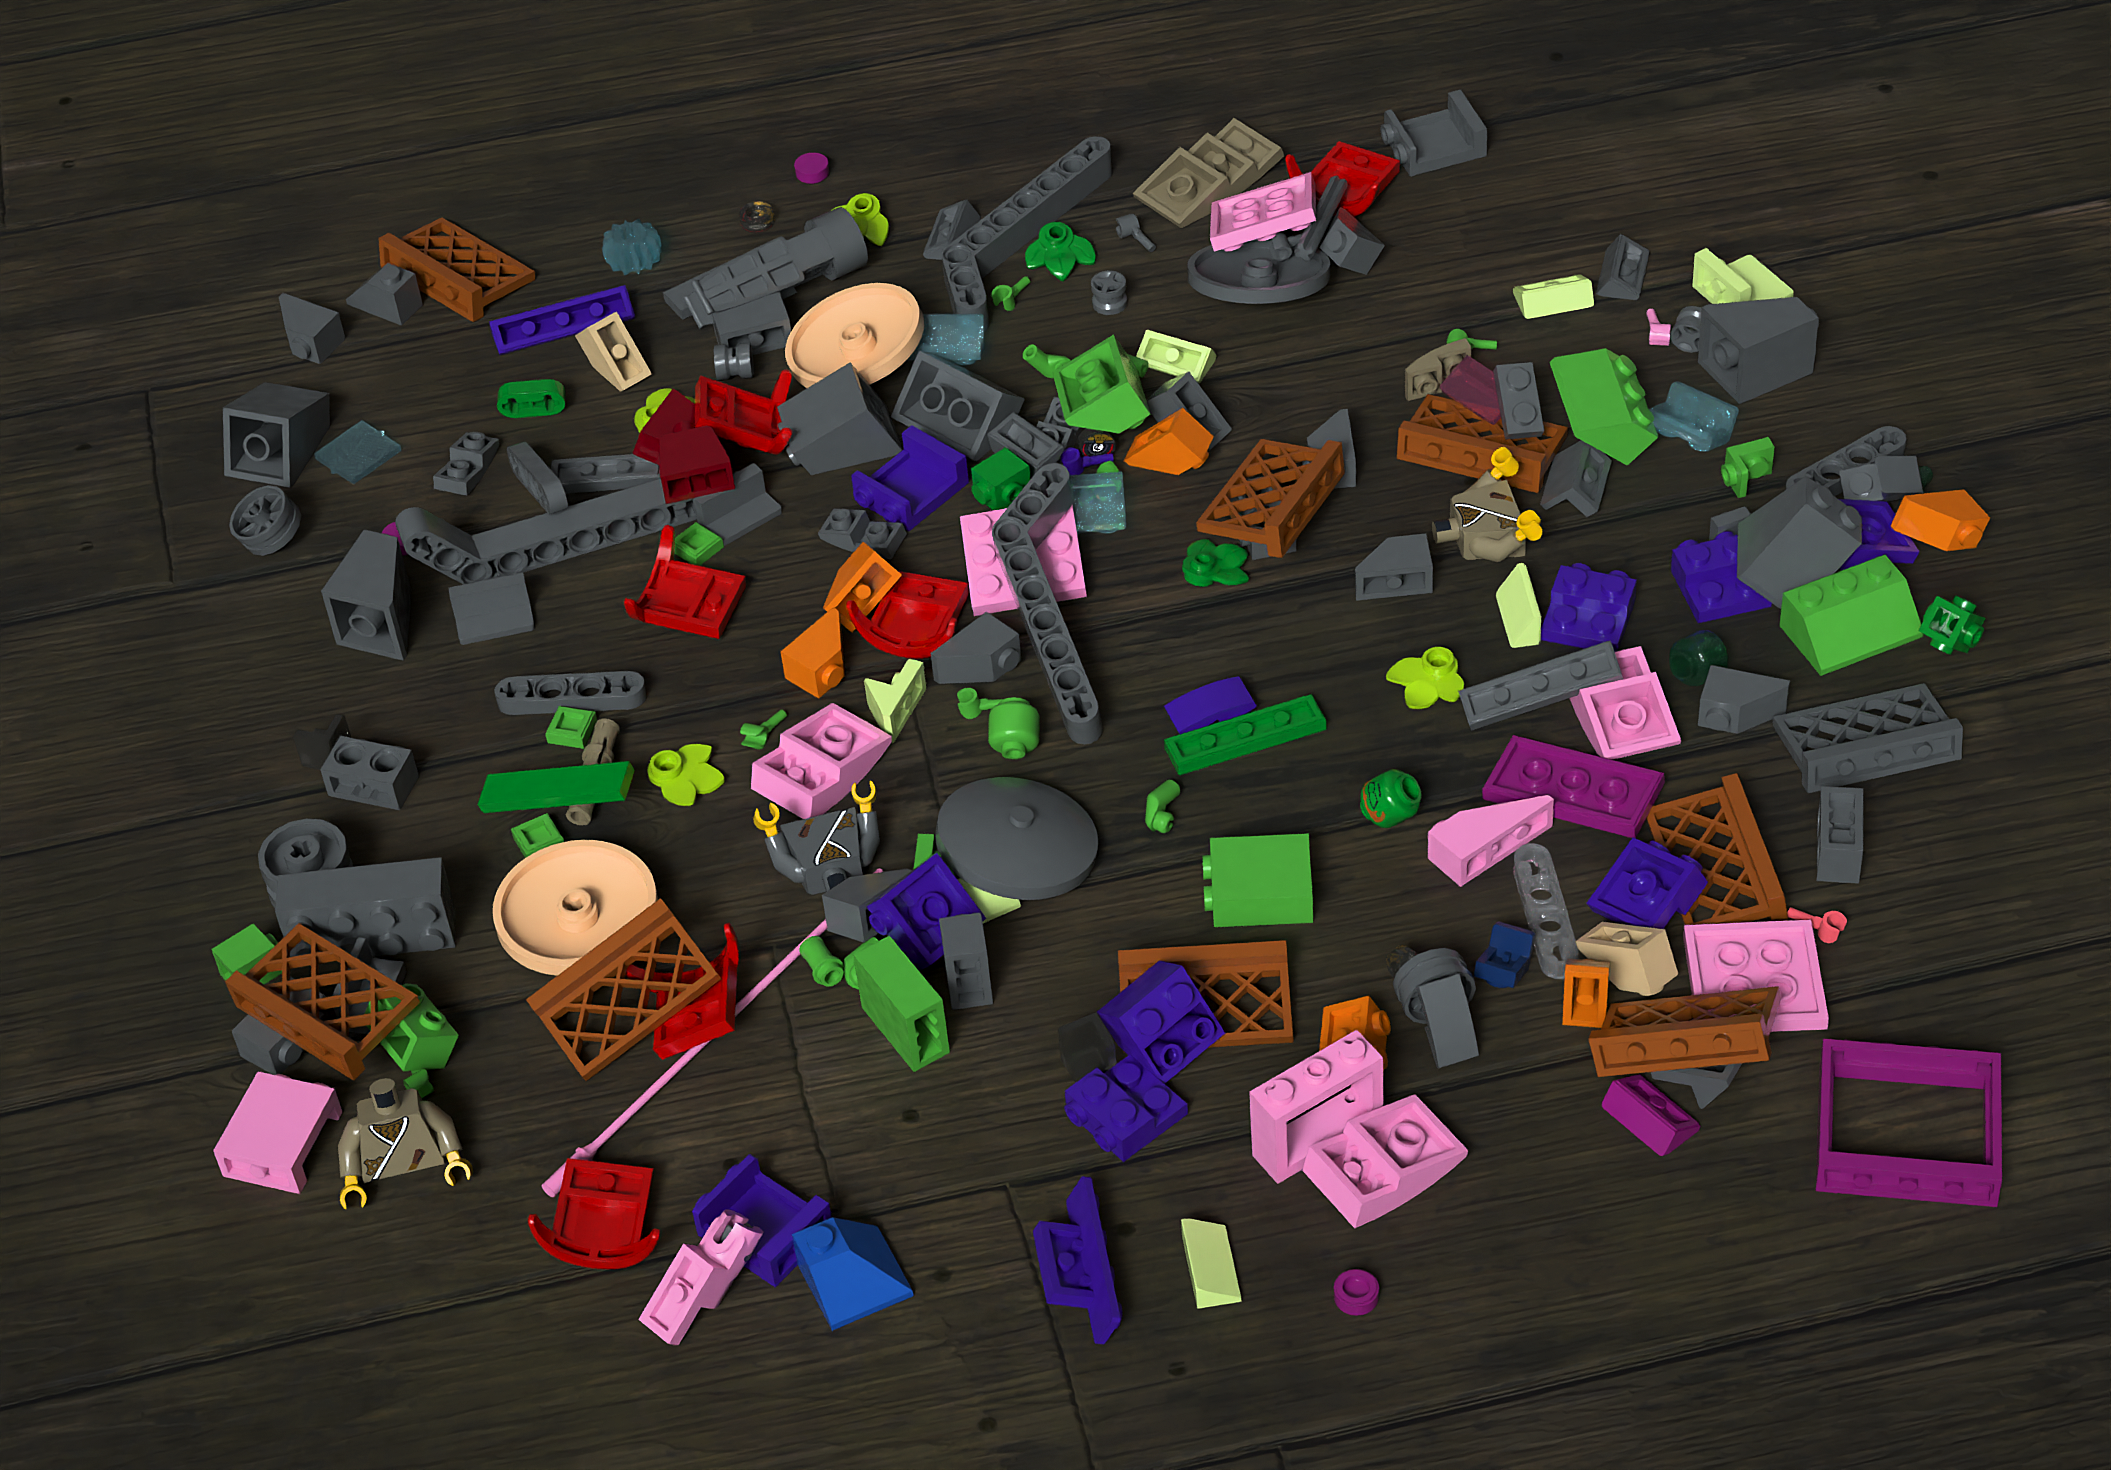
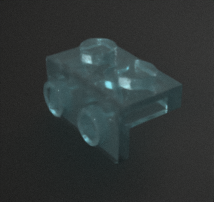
[909,314,985,365]
[1649,381,1739,452]
[1070,472,1126,534]

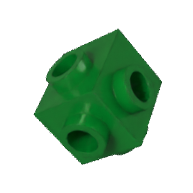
[1918,595,1986,655]

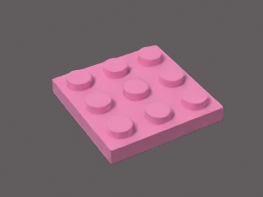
[1210,172,1316,252]
[960,503,1087,616]
[1683,920,1829,1032]

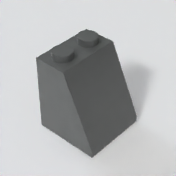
[1698,297,1819,404]
[777,362,903,475]
[223,382,330,488]
[1737,476,1862,609]
[321,530,412,661]

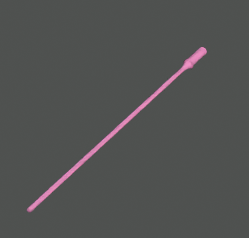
[542,868,883,1197]

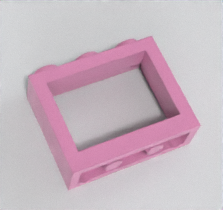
[1249,1030,1383,1184]

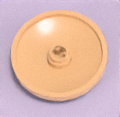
[785,283,924,388]
[493,840,658,976]

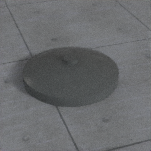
[1187,238,1330,304]
[935,777,1098,900]

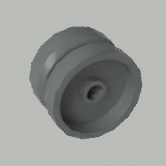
[258,818,354,908]

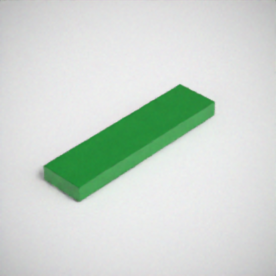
[1164,694,1327,775]
[477,761,635,813]

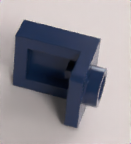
[1474,921,1535,988]

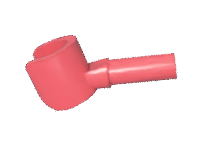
[1787,907,1847,943]

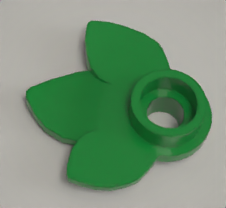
[1025,222,1095,281]
[1182,539,1249,587]

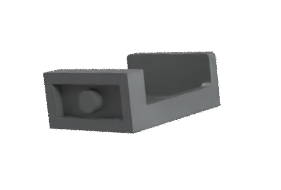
[1380,89,1487,176]

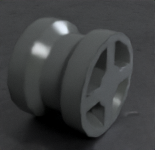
[1091,270,1127,315]
[1670,306,1702,353]

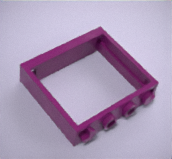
[1816,1039,2002,1207]

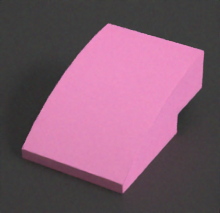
[1569,646,1681,760]
[751,703,892,819]
[1302,1094,1468,1228]

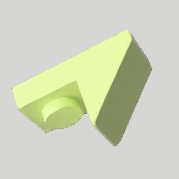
[864,659,926,743]

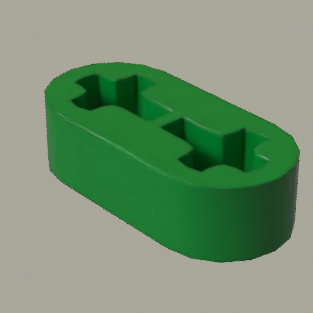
[497,379,566,418]

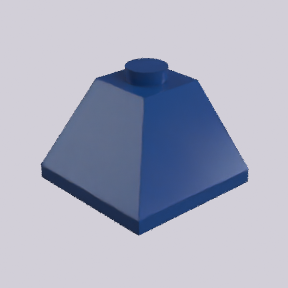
[792,1217,914,1331]

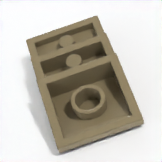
[1133,118,1284,228]

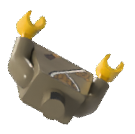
[1432,447,1542,562]
[338,1078,473,1209]

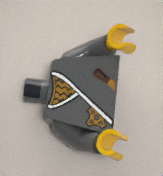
[753,781,880,895]

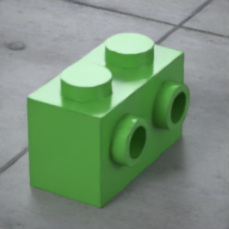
[364,984,459,1071]

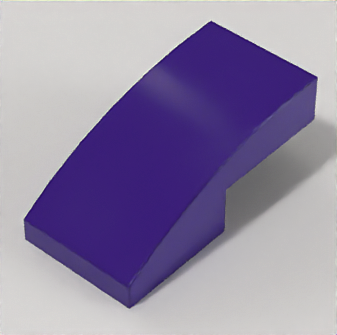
[1164,676,1257,734]

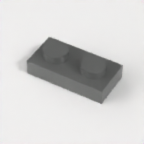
[1493,362,1544,440]

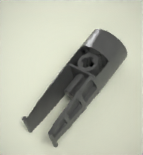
[683,207,868,329]

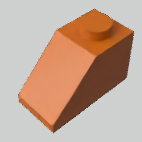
[1124,408,1214,475]
[1891,489,1990,551]
[823,542,902,633]
[781,608,845,699]
[1562,959,1610,1028]

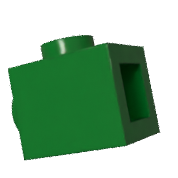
[971,447,1031,511]

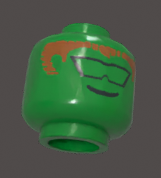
[1360,769,1421,828]

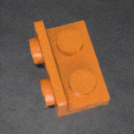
[1319,996,1391,1075]

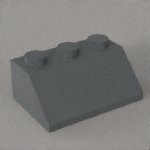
[891,351,1025,461]

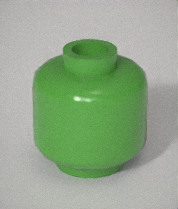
[988,697,1040,759]

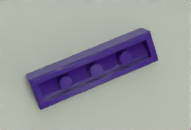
[489,285,635,355]

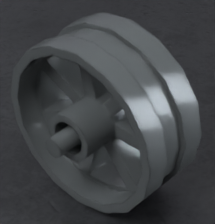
[229,485,301,556]
[1393,948,1476,1024]

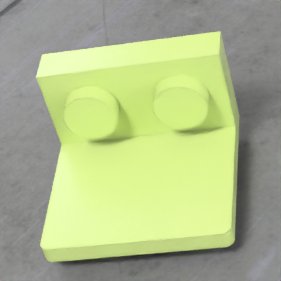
[1692,248,1794,304]

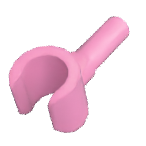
[1646,309,1671,346]

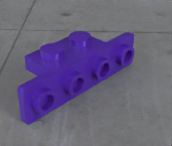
[1033,1176,1122,1345]

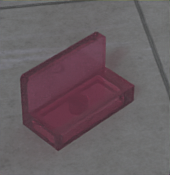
[1440,355,1501,425]

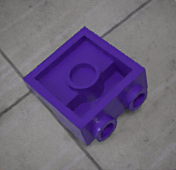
[1839,499,1919,571]
[1671,531,1772,623]
[1541,563,1637,652]
[1586,838,1708,929]
[866,853,986,971]
[1064,1055,1188,1162]

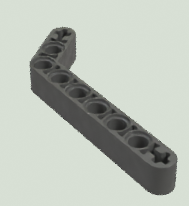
[941,136,1112,336]
[992,463,1103,745]
[395,479,697,585]

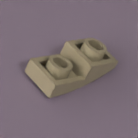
[1405,338,1471,401]

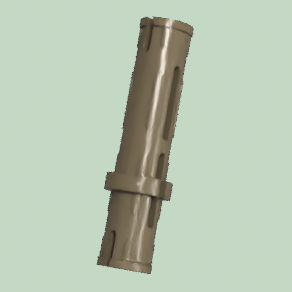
[566,719,620,825]

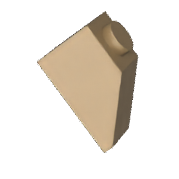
[575,311,652,391]
[1575,922,1678,996]

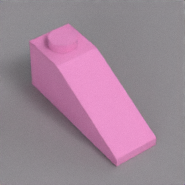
[1428,795,1554,887]

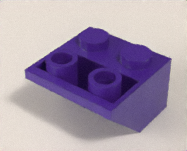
[1097,961,1225,1084]

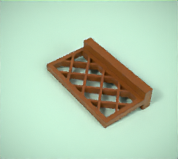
[379,217,535,322]
[1397,394,1568,493]
[1196,439,1345,558]
[1646,773,1788,925]
[526,898,721,1081]
[225,923,420,1081]
[1118,940,1293,1053]
[1589,986,1781,1077]

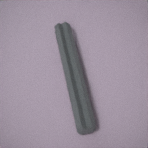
[1294,176,1348,261]

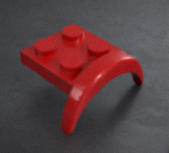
[1285,141,1400,217]
[694,369,793,455]
[624,525,746,639]
[846,571,969,659]
[626,923,739,1060]
[528,1158,660,1269]

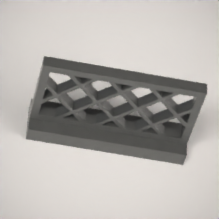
[1773,683,1963,793]

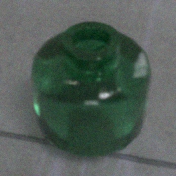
[1669,630,1728,686]

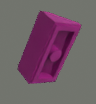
[1602,1074,1701,1156]

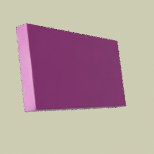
[1482,735,1665,838]

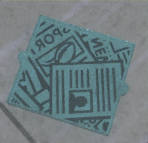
[314,420,402,485]

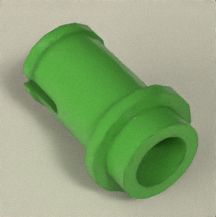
[799,936,844,987]

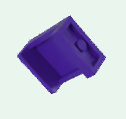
[851,425,969,532]
[692,1154,832,1288]

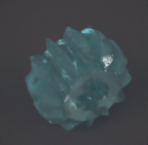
[602,219,662,275]

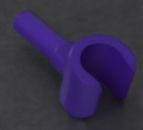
[1060,447,1114,477]

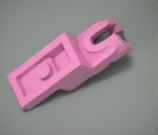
[638,1209,764,1345]

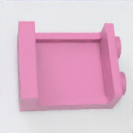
[213,1072,342,1194]

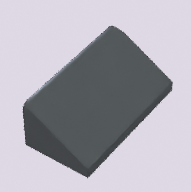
[923,200,980,260]
[1596,234,1650,300]
[987,412,1064,478]

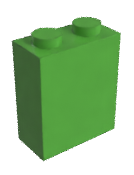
[1202,833,1313,927]
[853,936,950,1072]

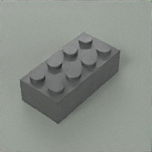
[275,857,456,957]

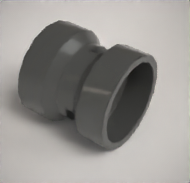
[714,342,754,380]

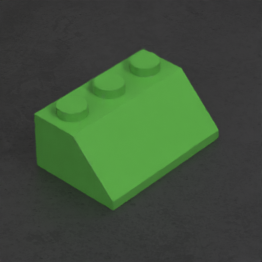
[1052,335,1151,434]
[1550,348,1658,465]
[1780,555,1923,676]

